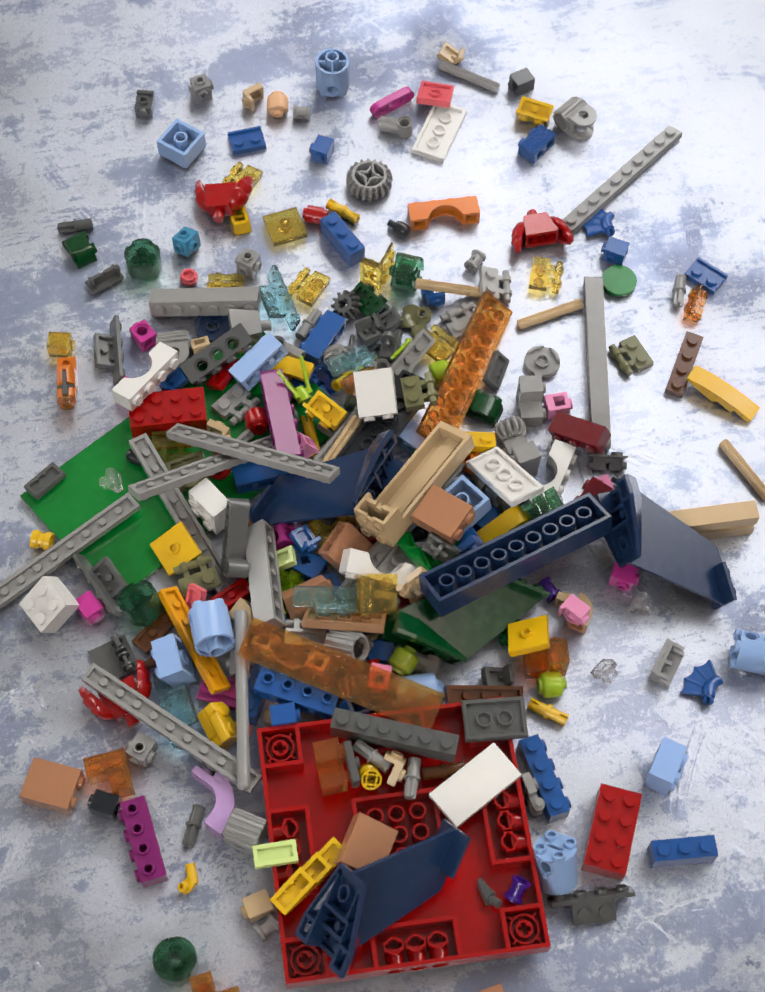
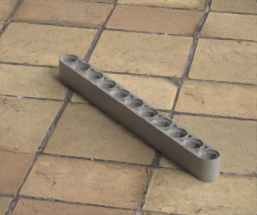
[583,276,611,449]

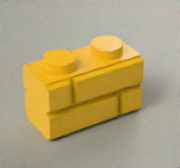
[197,702,237,750]

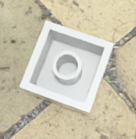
[188,478,228,535]
[19,576,80,633]

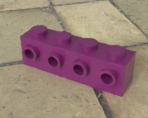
[118,795,168,888]

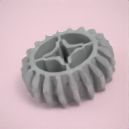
[346,158,393,202]

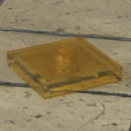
[263,207,308,247]

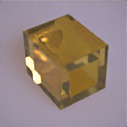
[46,332,76,358]

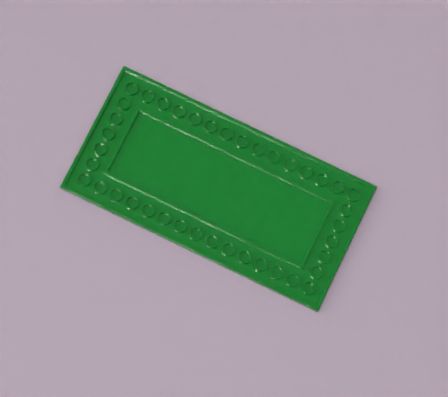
[20,331,333,602]

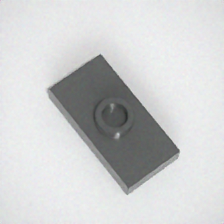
[482,350,510,391]
[24,462,66,501]
[342,740,361,788]

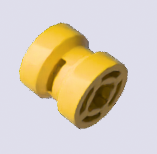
[30,529,55,551]
[358,763,382,790]

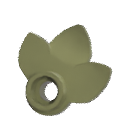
[398,304,432,337]

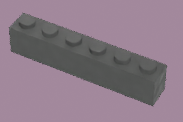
[330,707,460,763]

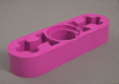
[370,86,414,118]

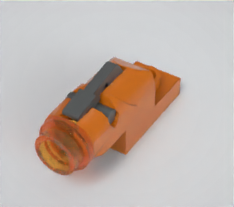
[56,357,78,410]

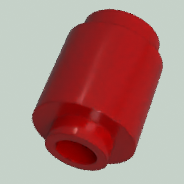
[302,205,329,225]

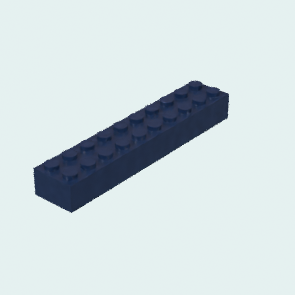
[419,493,612,617]

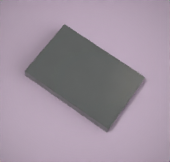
[461,696,528,743]

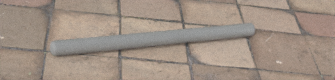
[234,610,250,791]

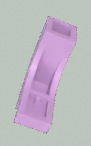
[191,765,236,839]

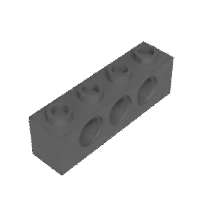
[179,323,255,386]

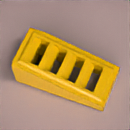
[229,206,252,236]

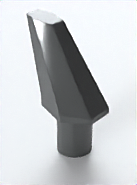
[477,877,502,908]

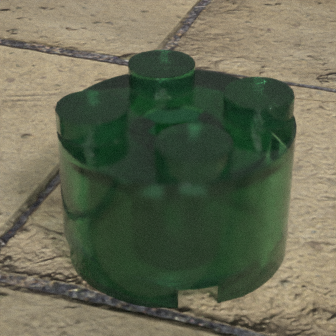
[124,238,162,280]
[389,252,424,292]
[520,486,564,521]
[118,580,165,628]
[153,936,199,987]

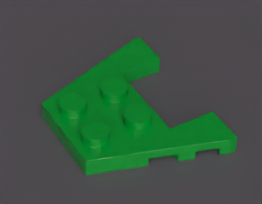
[396,532,463,571]

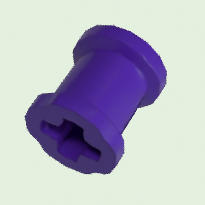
[537,576,562,603]
[504,875,531,905]

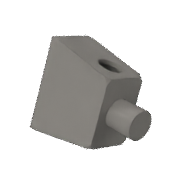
[228,309,272,348]

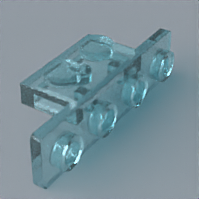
[259,265,301,331]
[326,344,378,377]
[292,586,373,615]
[153,672,199,750]

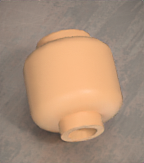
[267,91,289,118]

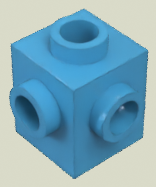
[172,226,201,257]

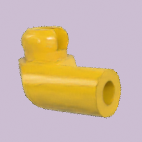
[177,863,198,894]

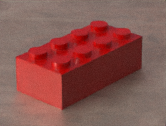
[129,387,207,438]
[581,783,642,881]

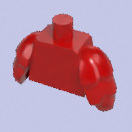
[194,176,253,223]
[511,209,574,254]
[78,659,152,728]

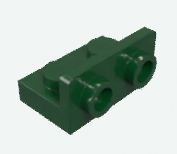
[352,281,390,321]

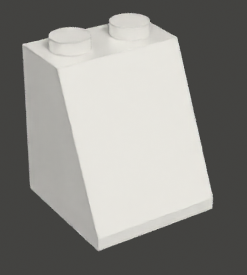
[353,367,398,422]

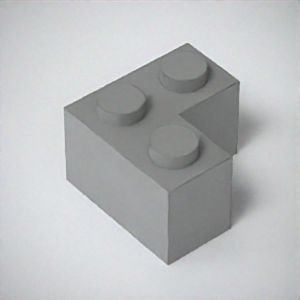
[516,375,546,427]
[501,434,541,476]

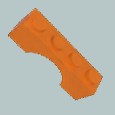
[407,195,480,231]

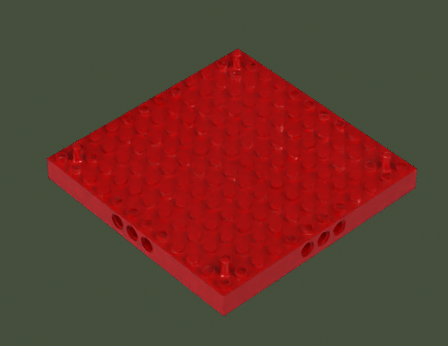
[257,696,551,989]

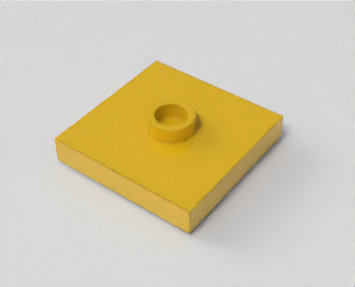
[150,521,203,577]
[508,615,550,657]

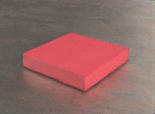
[416,81,454,108]

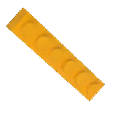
[157,586,231,695]

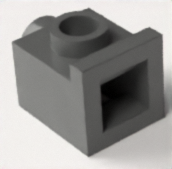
[134,89,156,118]

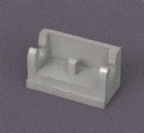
[648,638,685,688]

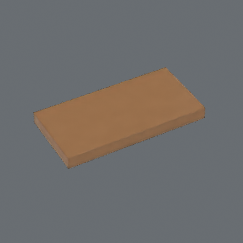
[302,608,386,634]

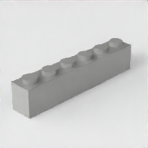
[149,287,261,317]
[245,519,286,635]

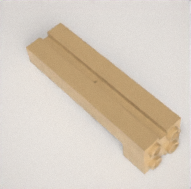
[354,421,475,547]
[668,500,760,540]

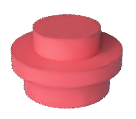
[180,268,198,286]

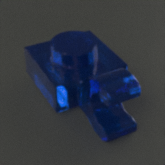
[311,362,336,395]

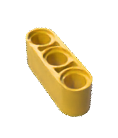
[476,505,529,544]

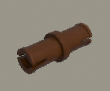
[422,761,465,781]

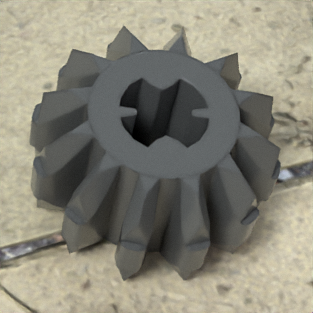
[331,290,362,321]

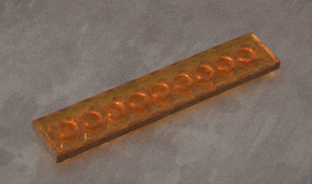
[416,290,513,439]
[237,617,445,729]

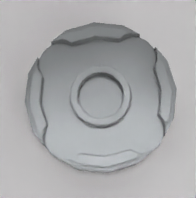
[524,345,560,380]

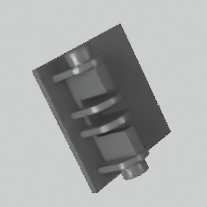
[88,634,137,679]

